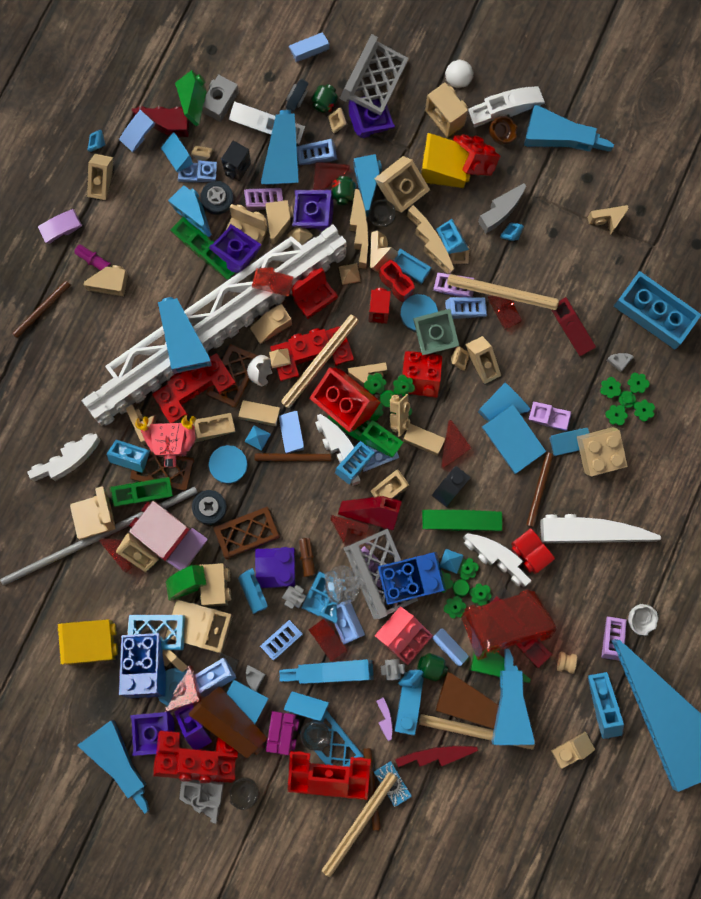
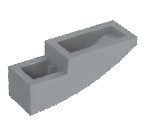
[478,183,526,234]

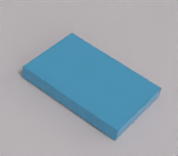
[482,405,546,474]

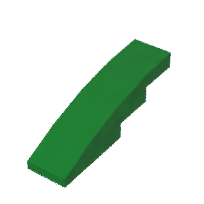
[170,217,235,280]
[327,415,404,458]
[422,510,502,532]

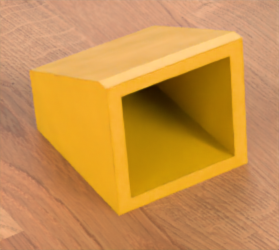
[421,133,470,188]
[58,619,118,665]

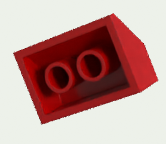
[310,367,381,432]

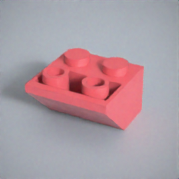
[375,606,433,665]

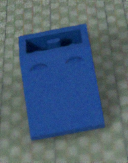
[378,552,446,605]
[119,633,166,698]

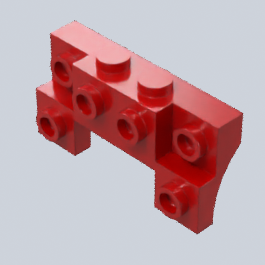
[270,326,354,382]
[152,353,236,423]
[153,731,238,783]
[288,751,371,800]

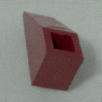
[132,106,189,137]
[551,297,596,356]
[338,496,402,530]

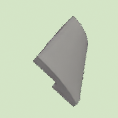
[179,780,224,824]

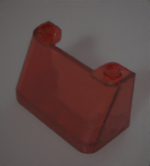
[461,589,557,661]

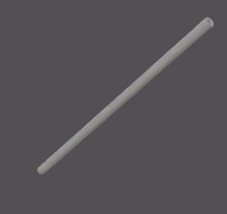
[0,487,198,586]

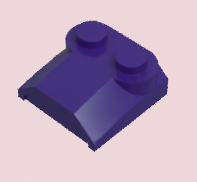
[349,97,395,138]
[292,190,334,231]
[209,224,262,273]
[255,547,295,588]
[130,712,175,756]

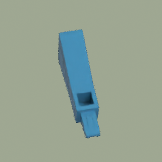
[524,105,614,152]
[492,649,535,745]
[279,659,374,684]
[78,720,149,813]

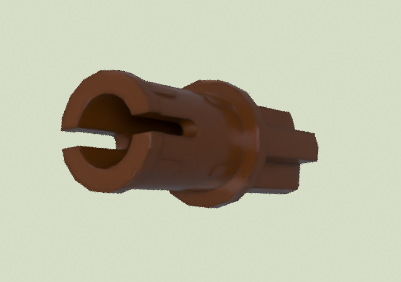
[299,538,316,577]

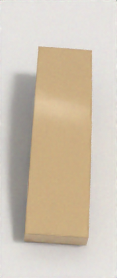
[350,189,368,269]
[407,205,454,274]
[193,413,235,443]

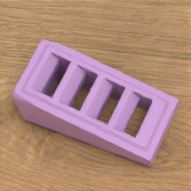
[244,188,283,211]
[434,273,474,297]
[602,616,626,661]

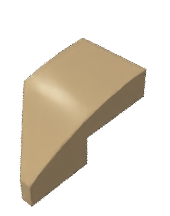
[162,650,188,672]

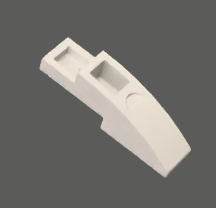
[468,86,545,127]
[229,102,305,144]
[315,414,360,486]
[27,433,101,482]
[463,533,531,587]

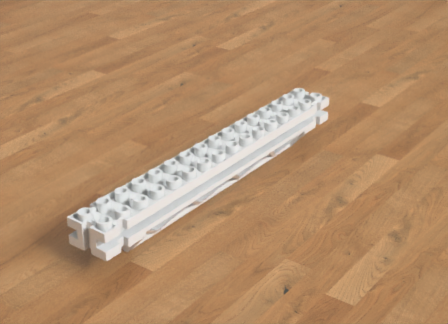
[82,225,347,426]

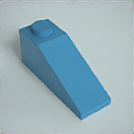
[354,154,382,217]
[168,185,212,237]
[394,672,424,735]
[588,672,624,739]

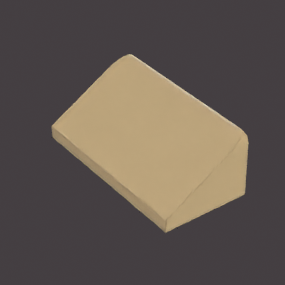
[238,400,280,426]
[403,424,445,456]
[116,533,159,572]

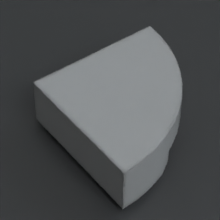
[606,353,634,372]
[246,665,266,692]

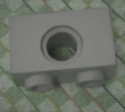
[202,74,239,122]

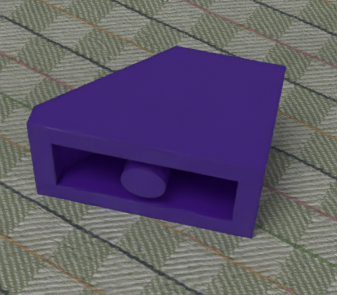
[174,702,212,750]

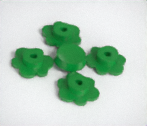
[364,373,415,421]
[600,373,655,426]
[441,558,491,618]

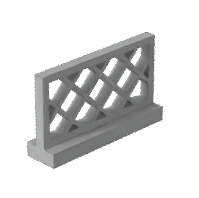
[340,34,408,116]
[344,529,418,620]

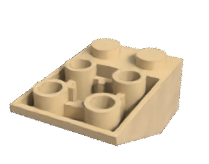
[165,600,233,653]

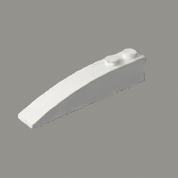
[540,514,661,543]

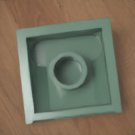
[413,309,459,355]

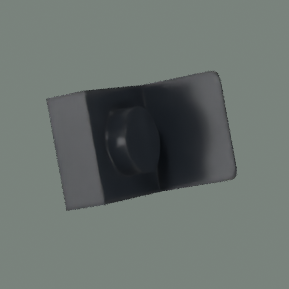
[431,466,471,507]

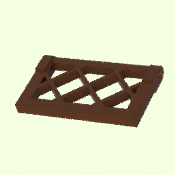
[206,344,258,408]
[130,446,194,491]
[214,507,280,559]

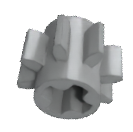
[282,585,306,609]
[381,659,405,680]

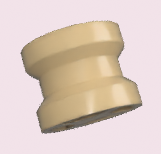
[557,652,577,674]

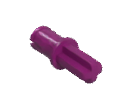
[74,244,111,271]

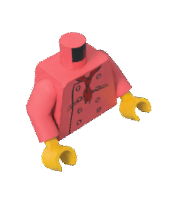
[135,415,196,468]

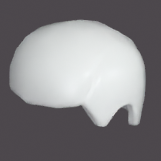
[445,60,473,88]
[247,355,272,386]
[628,604,658,636]

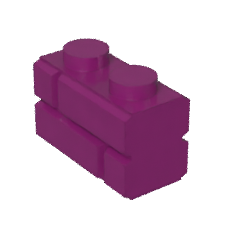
[266,711,299,755]

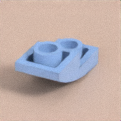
[119,110,156,152]
[178,160,217,182]

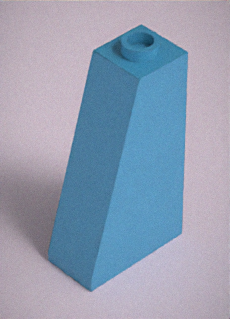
[261,110,299,184]
[158,297,212,374]

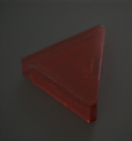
[313,162,350,190]
[441,420,471,469]
[165,665,201,712]

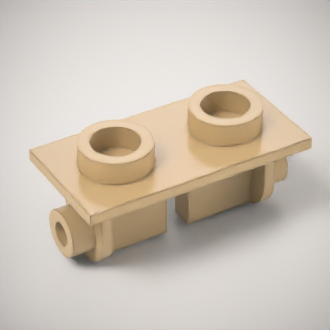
[390,394,410,436]

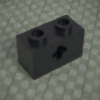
[221,140,251,181]

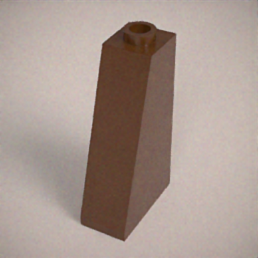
[435,672,499,729]
[188,686,268,758]

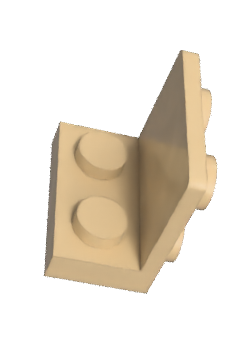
[226,204,268,244]
[70,486,116,540]

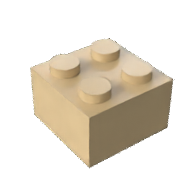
[425,83,468,138]
[374,156,430,213]
[577,427,628,476]
[200,563,232,607]

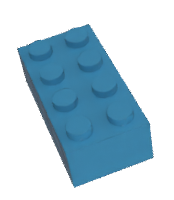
[614,271,701,349]

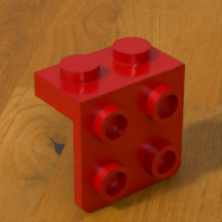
[453,134,501,176]
[291,268,338,319]
[402,351,442,398]

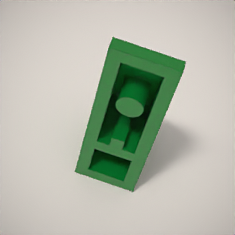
[175,70,207,127]
[470,644,530,683]

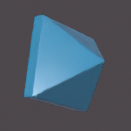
[88,130,106,152]
[500,223,524,241]
[245,425,271,451]
[440,549,464,574]
[398,670,423,688]

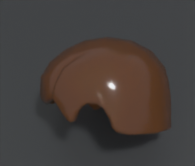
[489,116,518,144]

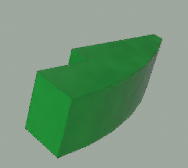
[109,477,173,506]
[166,565,207,601]

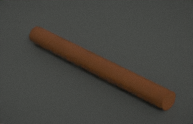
[12,280,71,338]
[526,452,554,527]
[255,453,331,461]
[363,748,381,830]

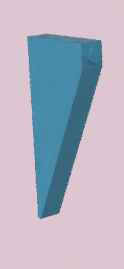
[612,639,701,792]

